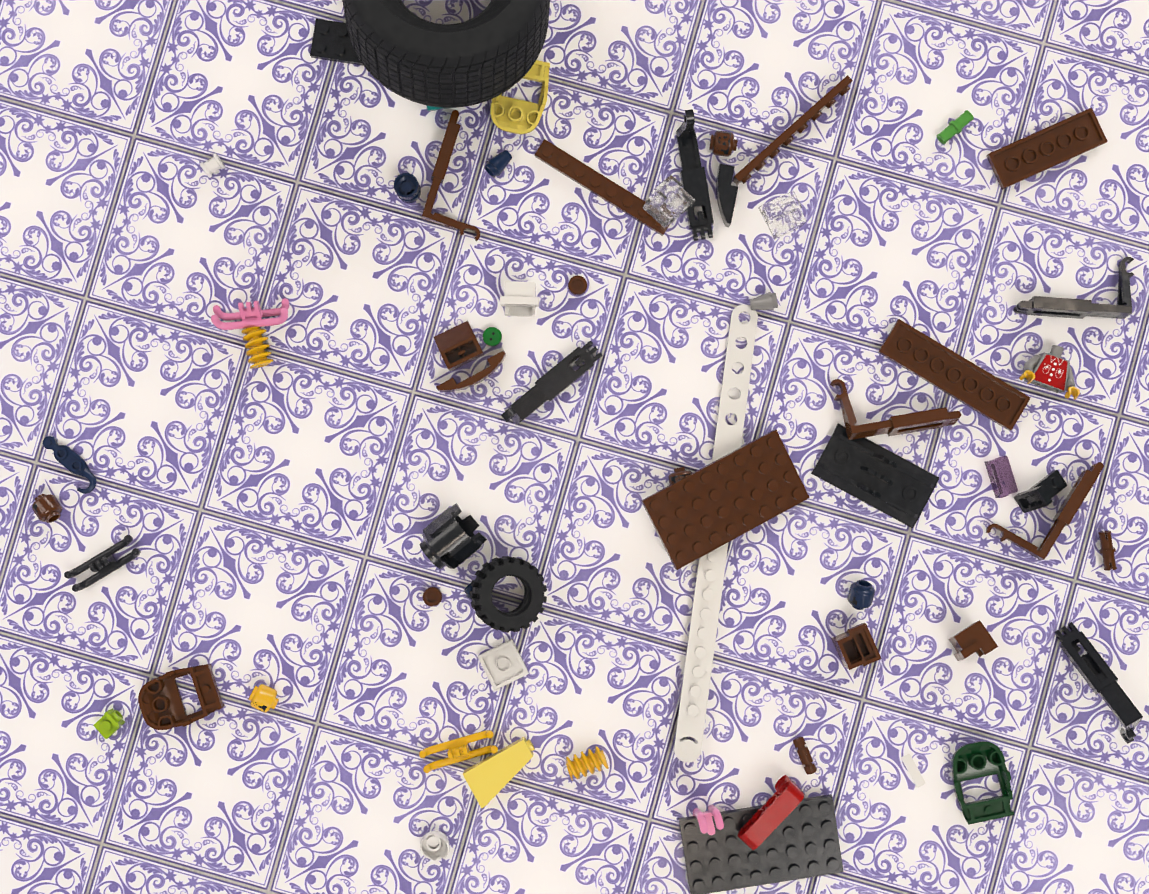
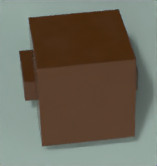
[948,620,998,661]
[831,622,882,670]

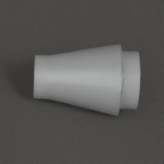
[750,292,778,310]

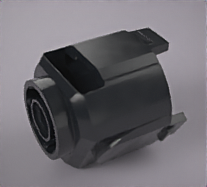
[419,503,487,569]

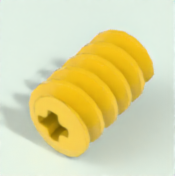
[241,327,273,369]
[566,746,609,781]

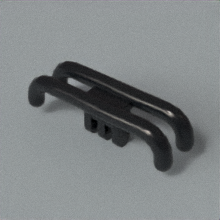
[64,535,141,592]

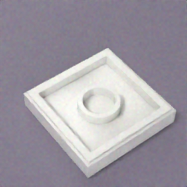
[477,639,529,691]

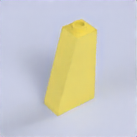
[463,737,535,808]

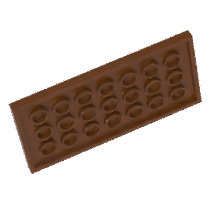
[641,430,810,570]

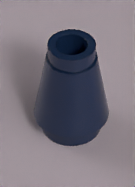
[484,150,512,178]

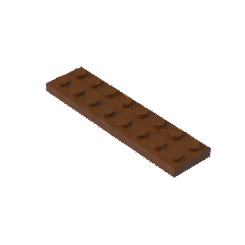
[878,319,1031,431]

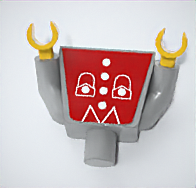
[1019,345,1080,400]

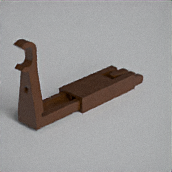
[421,110,480,241]
[830,379,962,440]
[986,462,1104,560]

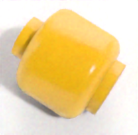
[248,684,279,713]

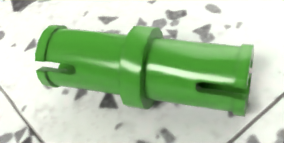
[936,110,974,144]

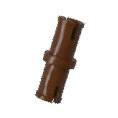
[1098,530,1117,571]

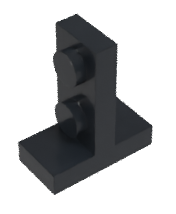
[1013,470,1068,513]

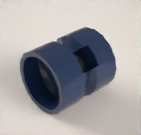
[394,173,421,203]

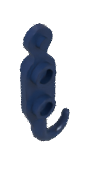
[43,436,97,494]

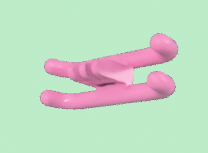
[211,298,289,330]
[693,804,724,835]

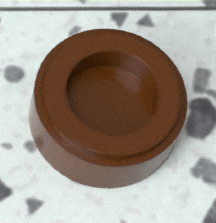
[568,275,587,295]
[423,587,443,606]

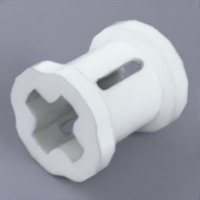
[200,153,226,178]

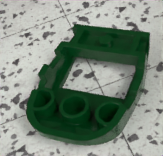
[951,741,1014,825]

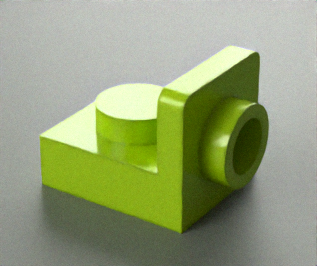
[93,708,126,739]

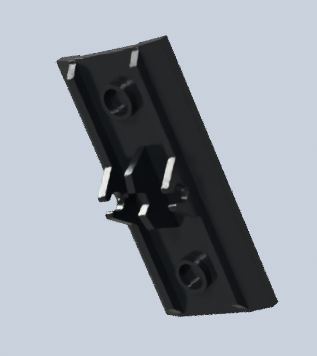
[811,423,939,528]

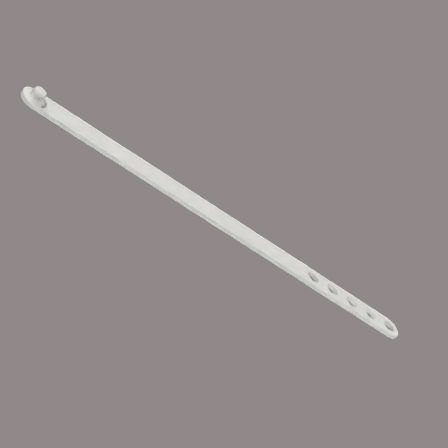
[674,305,758,763]

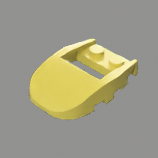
[490,60,550,134]

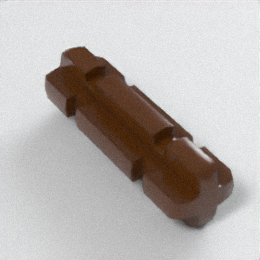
[793,737,817,775]

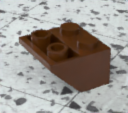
[434,321,484,372]

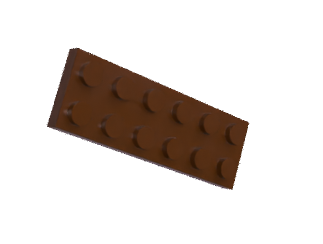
[986,107,1108,190]

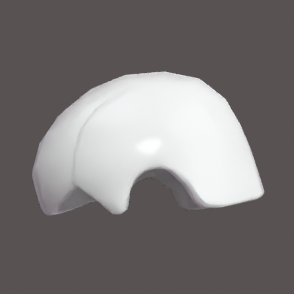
[420,831,450,861]

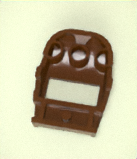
[138,664,225,730]

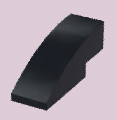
[716,164,738,228]

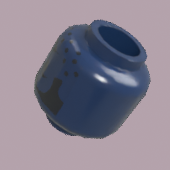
[847,580,875,610]

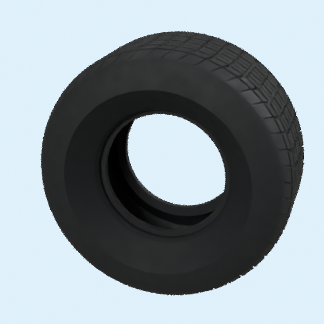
[342,0,550,108]

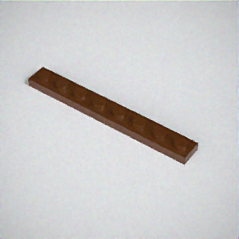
[732,75,853,186]
[534,139,673,236]

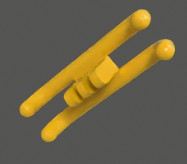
[419,730,498,773]

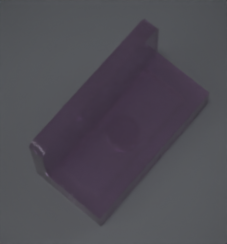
[984,455,1018,498]

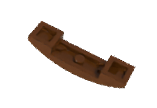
[436,350,507,392]

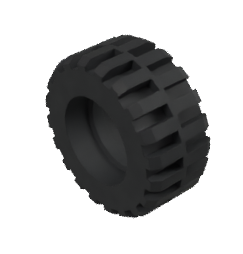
[470,556,547,633]

